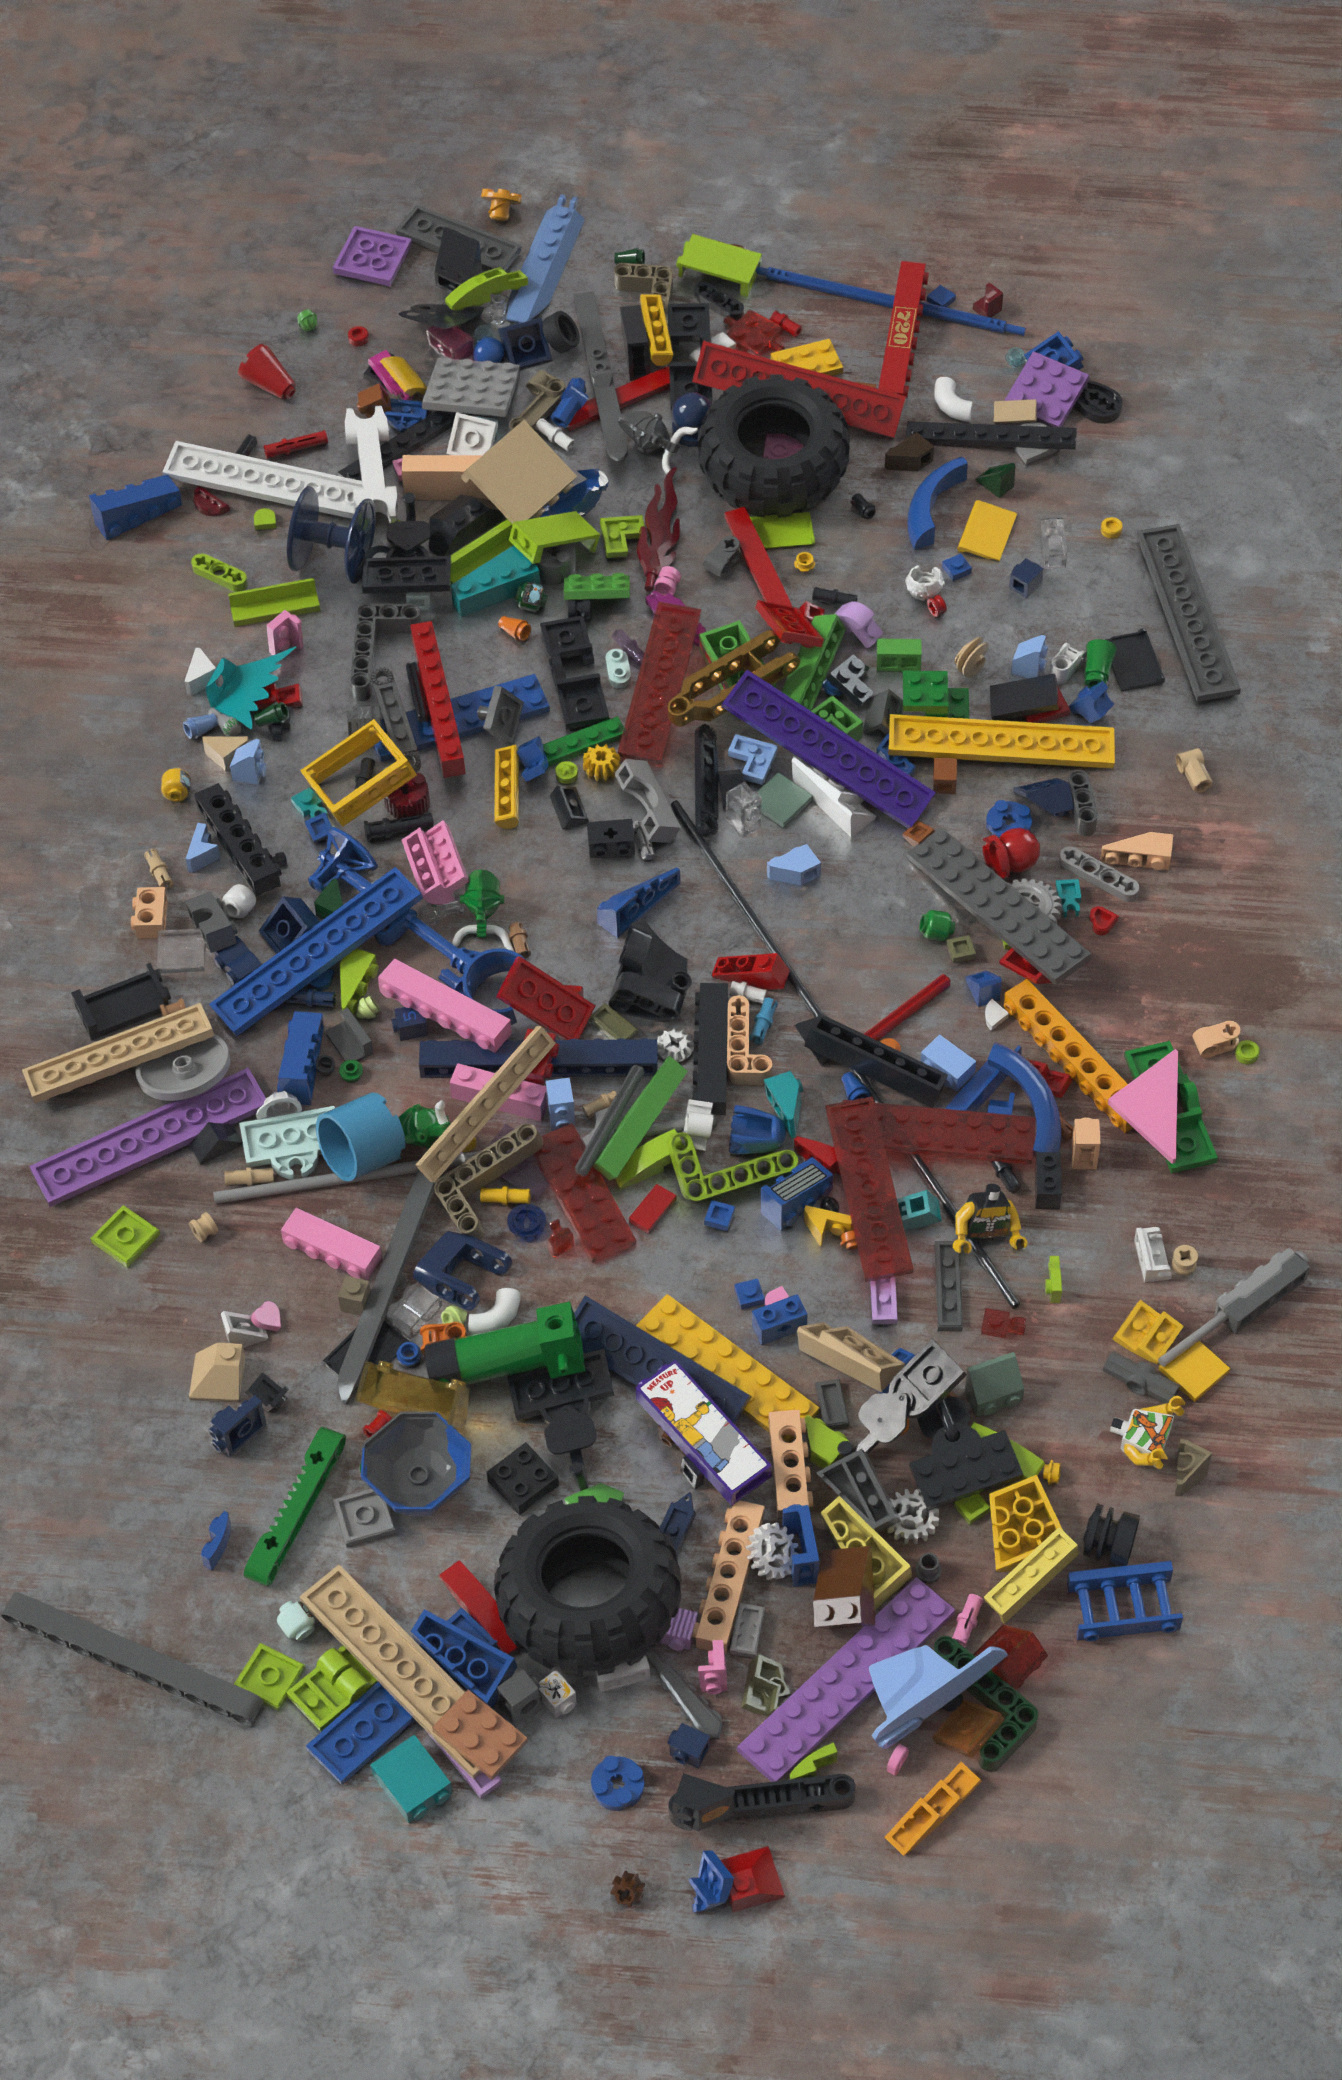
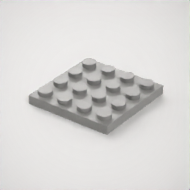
[422,357,520,417]

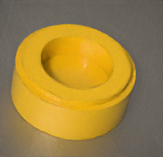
[1101,517,1123,539]

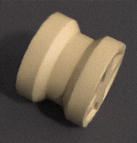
[189,1212,218,1243]
[1172,1245,1198,1276]

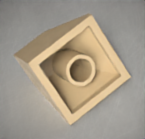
[189,1343,245,1402]

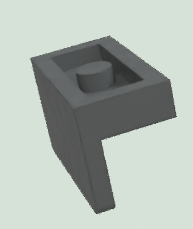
[863,689,903,735]
[326,1008,373,1062]

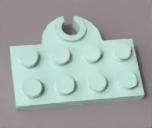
[240,1106,335,1180]

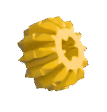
[583,744,620,782]

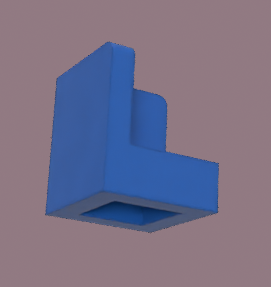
[986,1092,1015,1129]

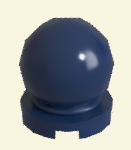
[672,392,711,447]

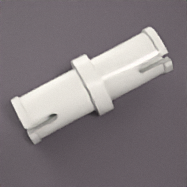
[535,418,576,452]

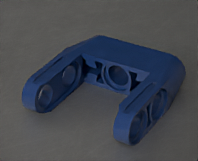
[413,1231,512,1311]

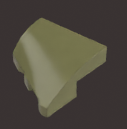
[741,1654,790,1717]

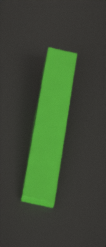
[592,1056,688,1181]

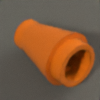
[498,616,531,641]

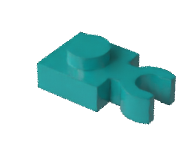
[291,787,328,818]
[1055,879,1081,917]

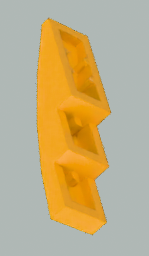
[884,1762,982,1857]

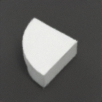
[985,999,1009,1031]

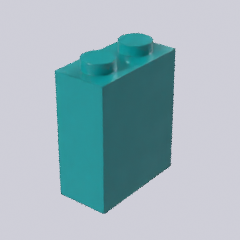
[370,1735,453,1823]

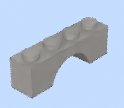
[615,759,681,843]

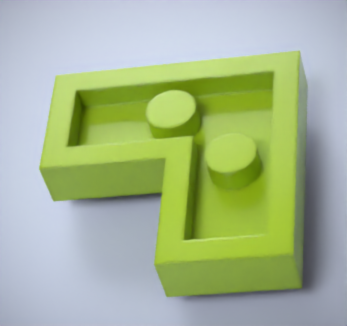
[599,515,645,558]

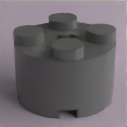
[535,543,577,584]

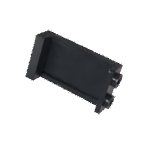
[71,963,171,1040]

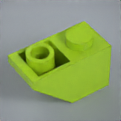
[805,1414,849,1469]

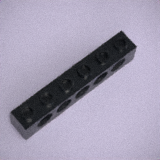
[194,783,282,897]

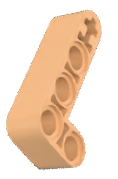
[727,995,773,1086]

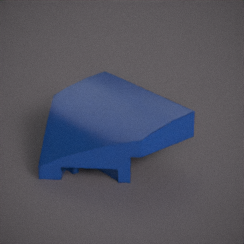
[385,398,429,433]
[689,1850,734,1913]

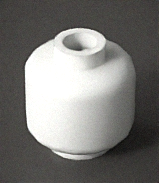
[222,884,256,919]

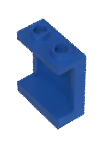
[782,1504,819,1587]

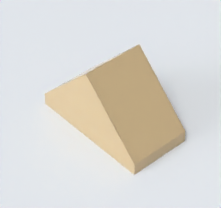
[203,737,249,771]

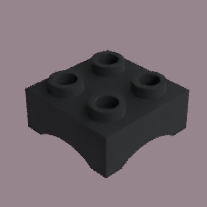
[486,1442,559,1516]

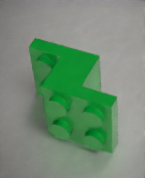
[903,671,970,719]

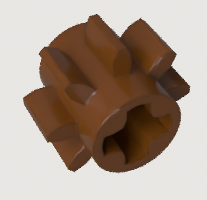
[610,1870,645,1907]

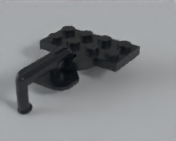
[362,492,452,594]
[507,1349,615,1491]
[909,1397,1024,1511]

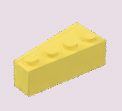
[821,1496,912,1610]

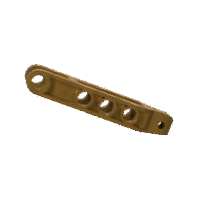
[668,630,800,727]

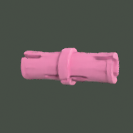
[952,1594,984,1648]

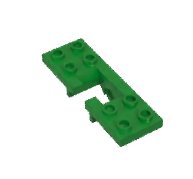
[1124,1041,1218,1174]

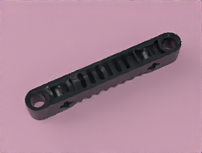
[668,1774,856,1827]

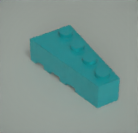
[451,545,540,617]

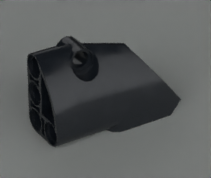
[608,919,692,1021]

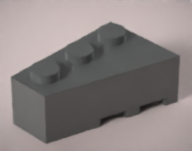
[816,1449,901,1533]

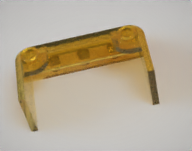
[355,1360,470,1430]

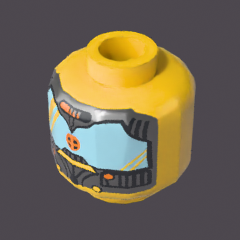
[161,768,191,802]

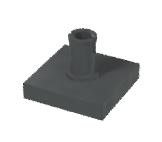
[477,686,524,744]

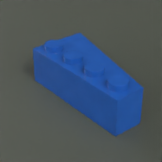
[89,475,182,540]

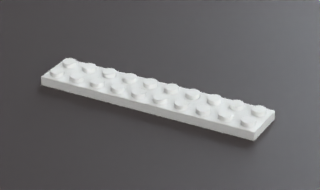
[163,441,363,519]

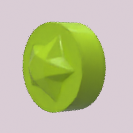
[555,761,578,784]

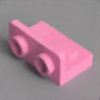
[266,610,303,655]
[698,1640,728,1695]

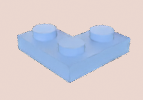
[728,734,778,785]

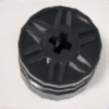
[1083,1503,1140,1566]

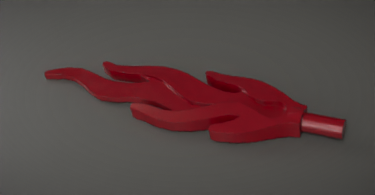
[637,467,680,592]

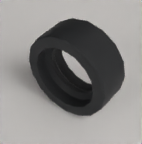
[542,311,580,353]

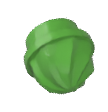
[297,309,318,331]

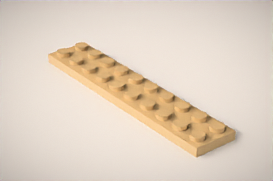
[299,1565,481,1779]

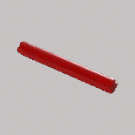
[864,974,951,1041]

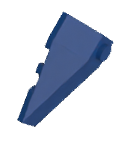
[597,867,681,939]

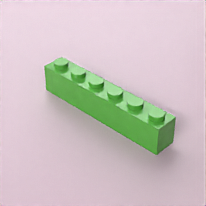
[781,614,846,711]

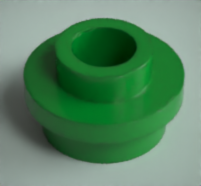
[339,1060,363,1083]

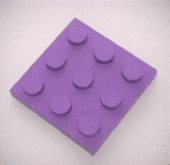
[333,226,412,287]
[1004,351,1089,427]

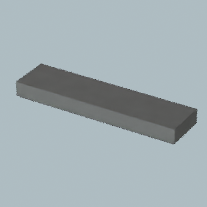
[934,1241,963,1331]

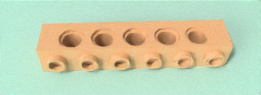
[692,1500,764,1655]

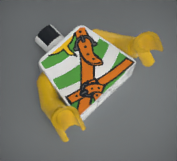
[1110,1396,1186,1469]

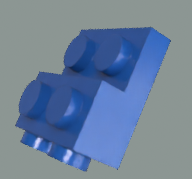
[1024,331,1084,370]

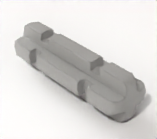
[633,820,655,860]

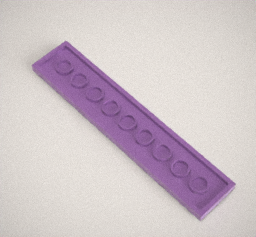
[29,1068,266,1207]
[737,1577,955,1782]

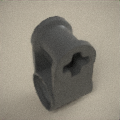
[703,536,741,578]

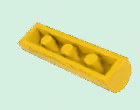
[640,294,673,366]
[495,745,519,829]

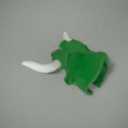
[452,869,514,951]
[398,1100,465,1162]

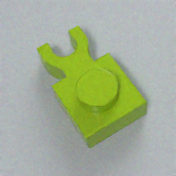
[1045,1256,1062,1303]

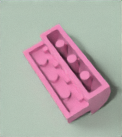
[402,820,469,905]

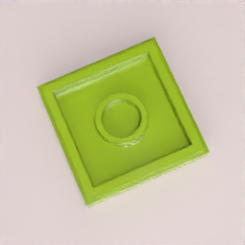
[90,1205,160,1268]
[234,1643,306,1712]

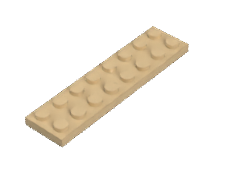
[22,1003,215,1104]

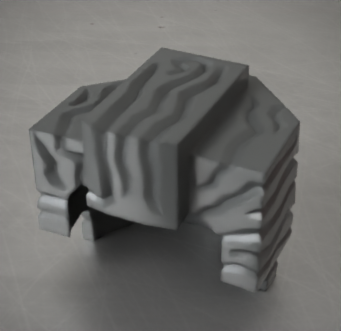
[347,705,381,736]

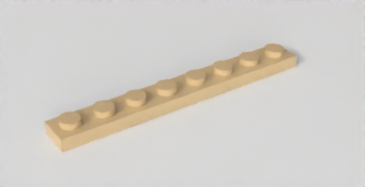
[415,1026,556,1183]

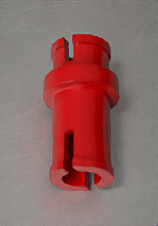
[770,311,802,338]

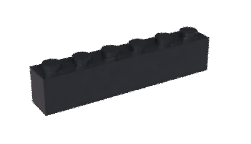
[692,983,728,1115]
[804,1013,948,1108]

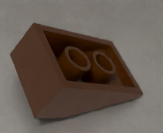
[813,1546,875,1629]

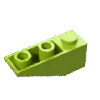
[340,948,379,1014]

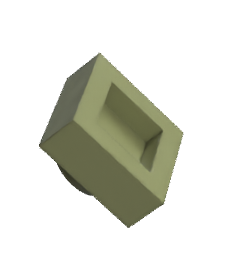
[947,935,976,963]

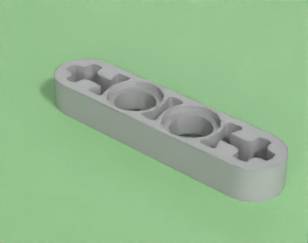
[1059,847,1139,902]

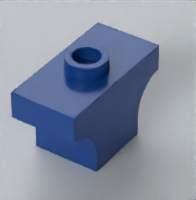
[1069,681,1114,724]

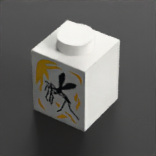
[539,1670,577,1718]

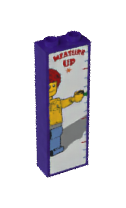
[636,1360,772,1506]

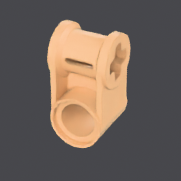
[1192,1021,1240,1059]

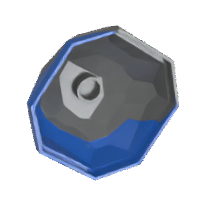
[361,1412,471,1517]

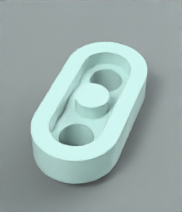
[605,649,631,688]

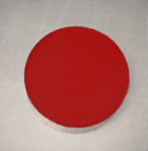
[348,326,369,346]

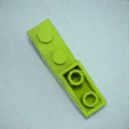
[445,267,528,311]

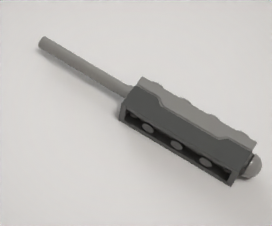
[1158,1248,1310,1367]

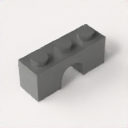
[185,891,238,953]

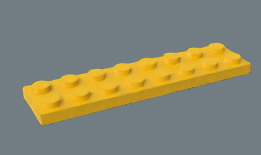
[636,1294,820,1443]

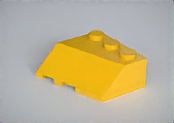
[989,1475,1063,1572]

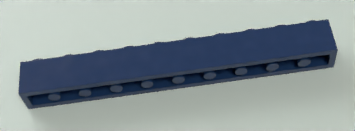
[419,1038,658,1078]

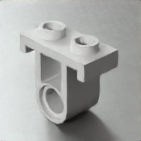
[682,1099,713,1151]

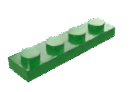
[543,716,627,767]

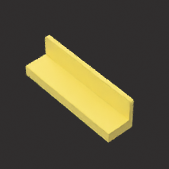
[984,1527,1079,1624]

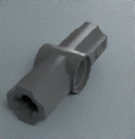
[1103,1351,1180,1403]

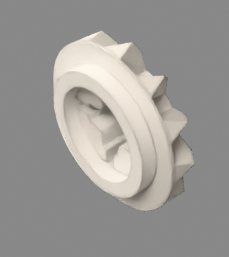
[657,1028,694,1062]

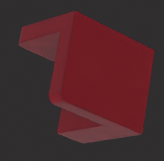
[973,283,1003,318]

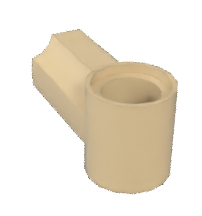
[1176,748,1212,793]

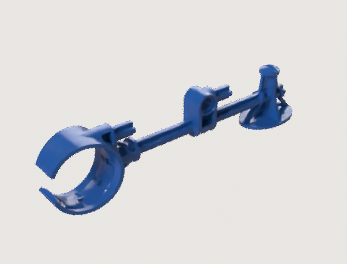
[308,827,526,1025]

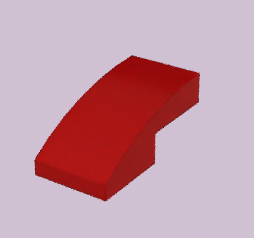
[255,683,303,709]
[1027,1059,1072,1098]

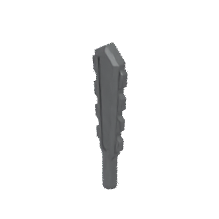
[646,1646,723,1740]

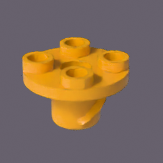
[481,188,522,221]

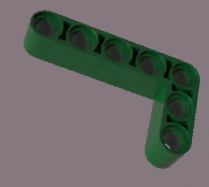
[934,1636,1038,1772]

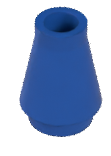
[841,1072,870,1107]

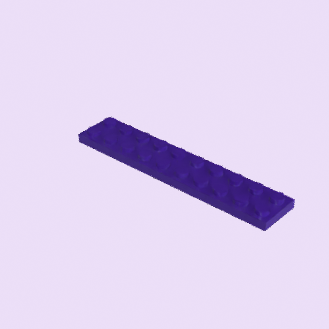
[721,670,936,828]

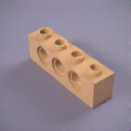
[768,1410,813,1518]

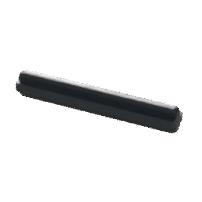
[406,662,429,723]

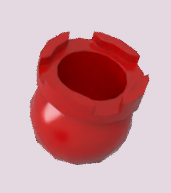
[982,827,1040,879]

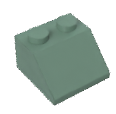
[965,1352,1024,1417]

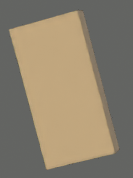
[994,399,1037,424]

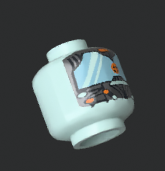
[277,1601,316,1641]

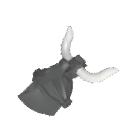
[618,411,698,480]

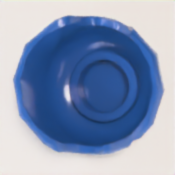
[473,337,505,363]

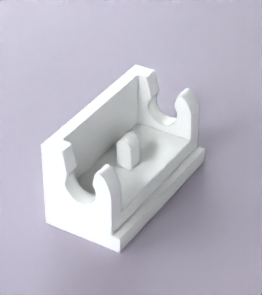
[1134,1227,1172,1283]

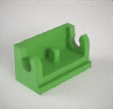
[877,639,922,672]

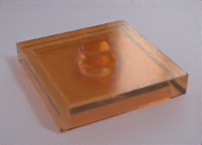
[932,1699,1005,1758]

